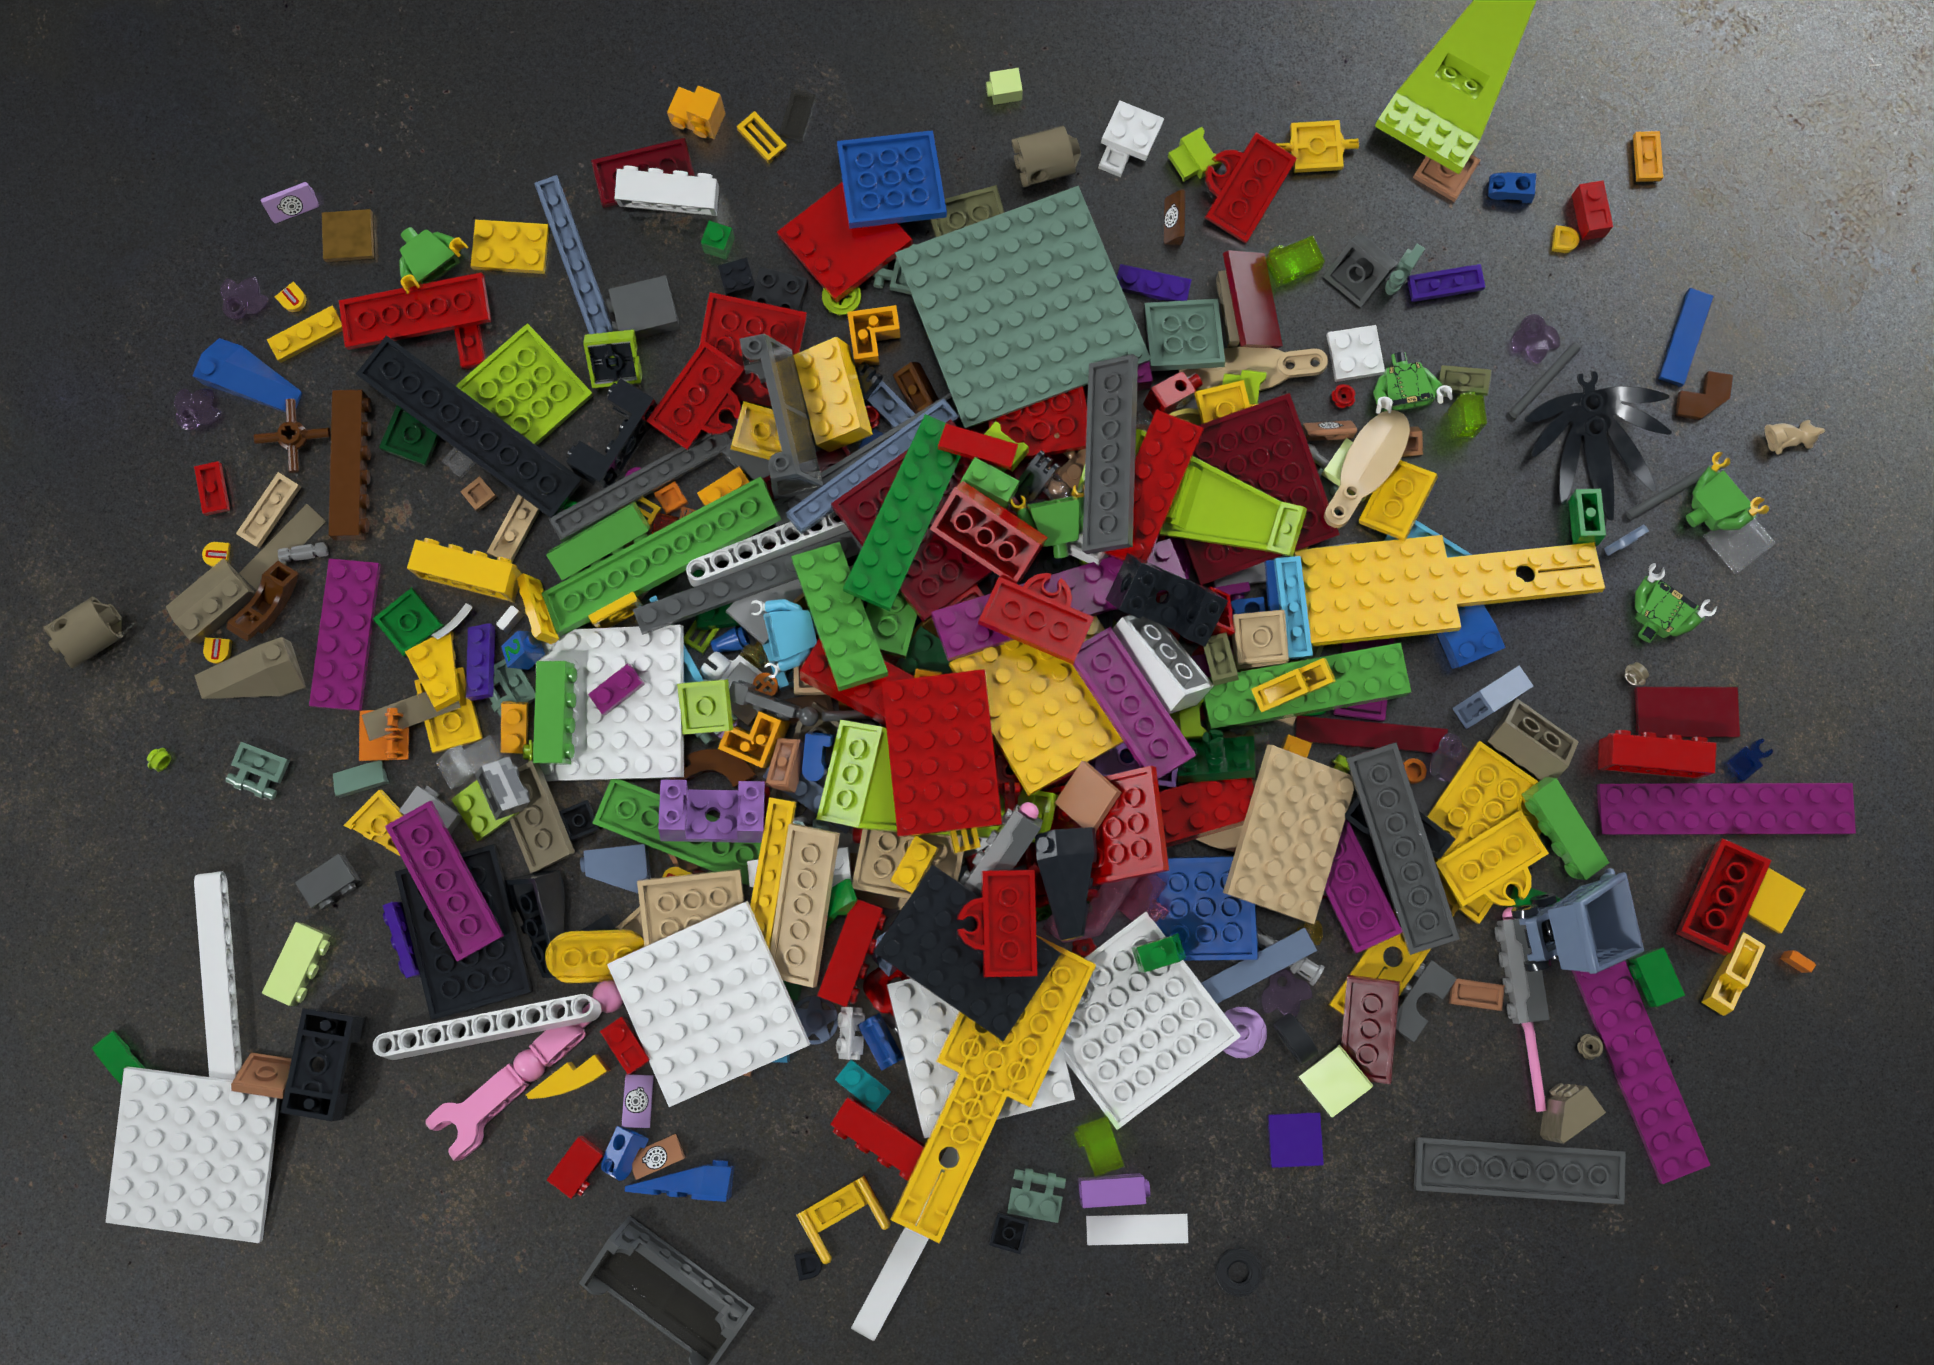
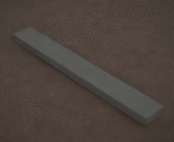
[549,432,732,542]

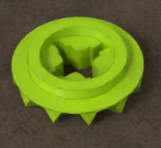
[822,286,861,316]

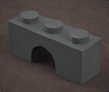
[1396,960,1457,1042]

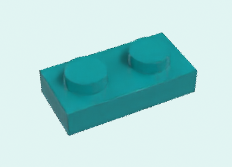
[835,1059,891,1112]

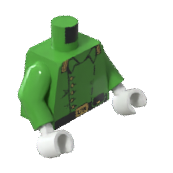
[1373,352,1452,414]
[1635,563,1717,643]

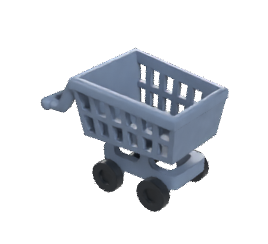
[1511,868,1644,974]

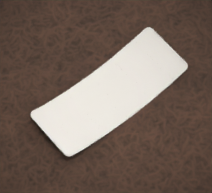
[431,603,472,639]

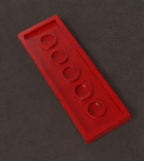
[339,273,491,350]
[1102,410,1204,562]

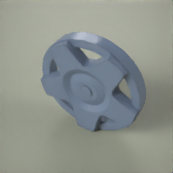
[1604,524,1649,556]
[795,996,838,1045]

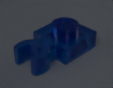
[1724,738,1773,782]

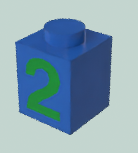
[501,631,545,670]

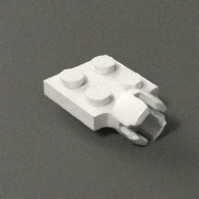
[699,652,762,725]

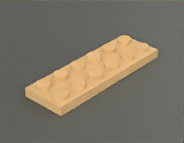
[770,823,840,988]

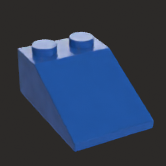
[1437,605,1506,669]

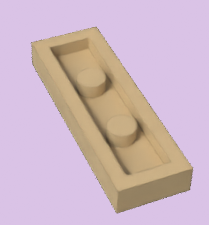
[236,472,301,548]
[487,495,540,562]

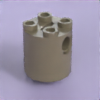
[1011,125,1081,188]
[44,596,122,669]

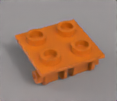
[359,708,409,761]

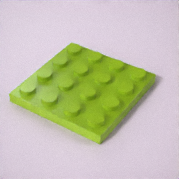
[456,323,594,445]

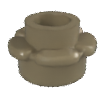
[1625,662,1649,685]
[1577,1034,1603,1060]

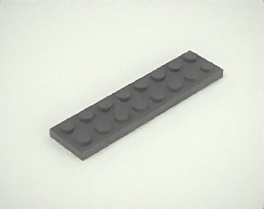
[1082,354,1138,554]
[1346,742,1460,955]
[1414,1137,1626,1205]

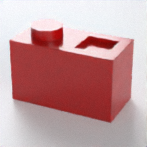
[1572,180,1613,241]
[600,1017,650,1075]
[547,1136,605,1199]

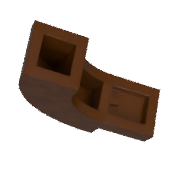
[227,561,299,642]
[670,749,758,789]

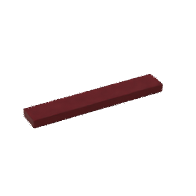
[1294,716,1448,755]

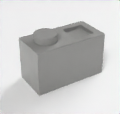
[399,786,463,835]

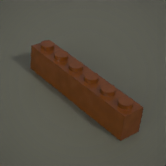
[329,390,372,541]

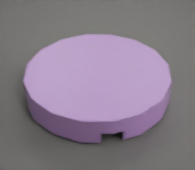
[1223,1007,1267,1058]

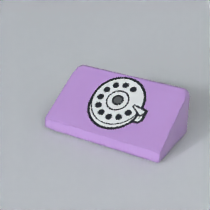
[261,182,319,223]
[622,1074,654,1128]

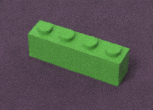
[546,501,650,580]
[533,661,577,765]
[1522,777,1609,880]

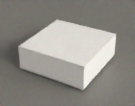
[1098,146,1130,177]
[496,606,524,634]

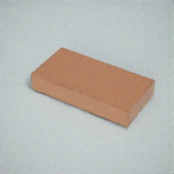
[1449,979,1505,1011]

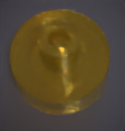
[739,642,766,668]
[1297,920,1323,946]

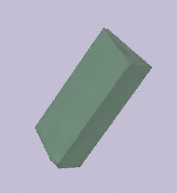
[333,760,389,798]

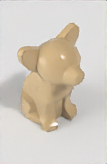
[1765,420,1825,454]

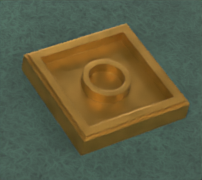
[322,209,374,262]

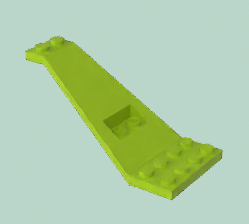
[1375,0,1537,174]
[1077,429,1307,557]
[816,720,1058,843]

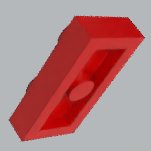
[194,461,230,516]

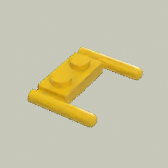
[796,1176,891,1264]

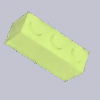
[262,922,331,1006]

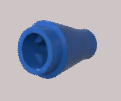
[711,626,750,653]

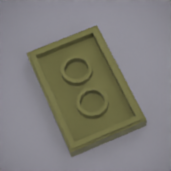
[930,185,1005,237]

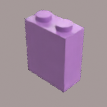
[1078,1173,1150,1208]

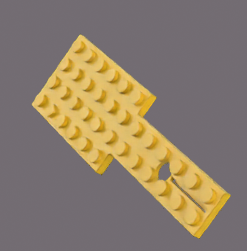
[1293,535,1605,646]
[1328,741,1541,1016]
[890,935,1096,1243]

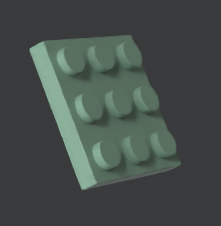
[1144,299,1225,371]

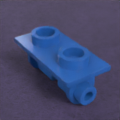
[857,1013,904,1071]

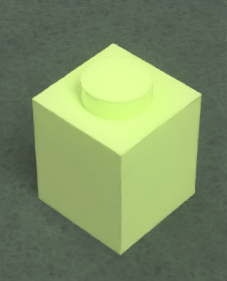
[986,68,1023,105]

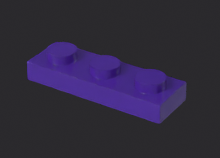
[1117,264,1192,302]
[1407,264,1486,302]
[466,623,495,701]
[382,902,420,978]

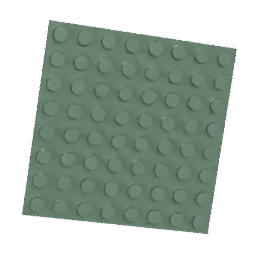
[895,186,1151,429]

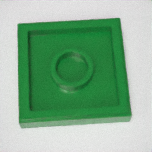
[373,587,444,658]

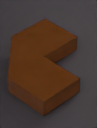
[1675,371,1733,420]

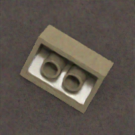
[166,558,255,644]
[1488,698,1579,780]
[1540,1083,1606,1144]

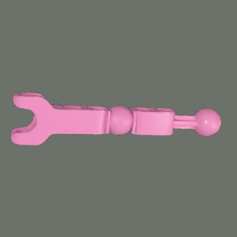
[426,980,624,1161]

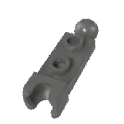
[729,680,819,727]

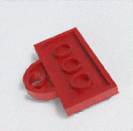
[1204,132,1297,243]
[647,341,745,451]
[978,573,1094,665]
[957,870,1037,977]

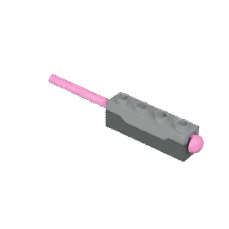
[959,802,1043,898]
[1495,907,1550,1112]

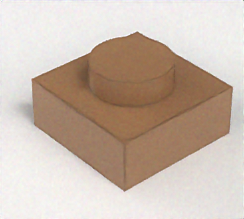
[460,476,497,512]

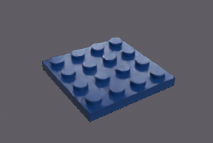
[837,130,947,229]
[1151,856,1258,961]

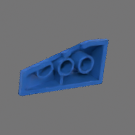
[193,338,302,412]
[625,1160,734,1202]

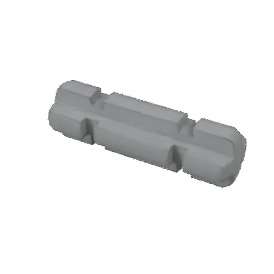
[278,542,329,563]

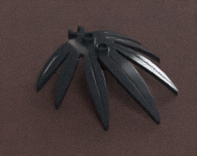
[1524,371,1672,521]

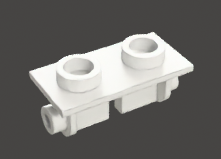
[836,1007,865,1060]

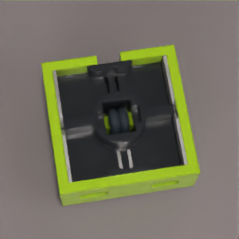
[583,330,642,388]

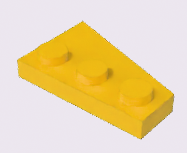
[405,630,460,712]
[343,790,404,856]

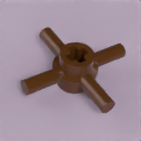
[254,398,331,473]

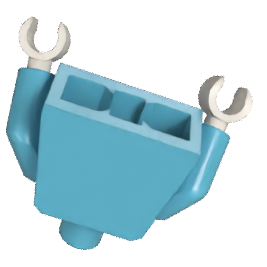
[751,599,818,678]

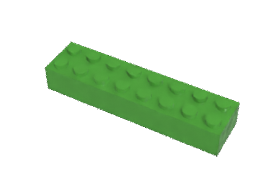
[1202,643,1411,732]

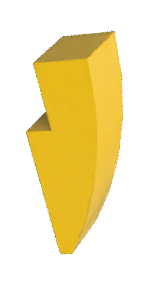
[1251,658,1336,713]
[1702,932,1766,1016]
[526,1054,611,1099]

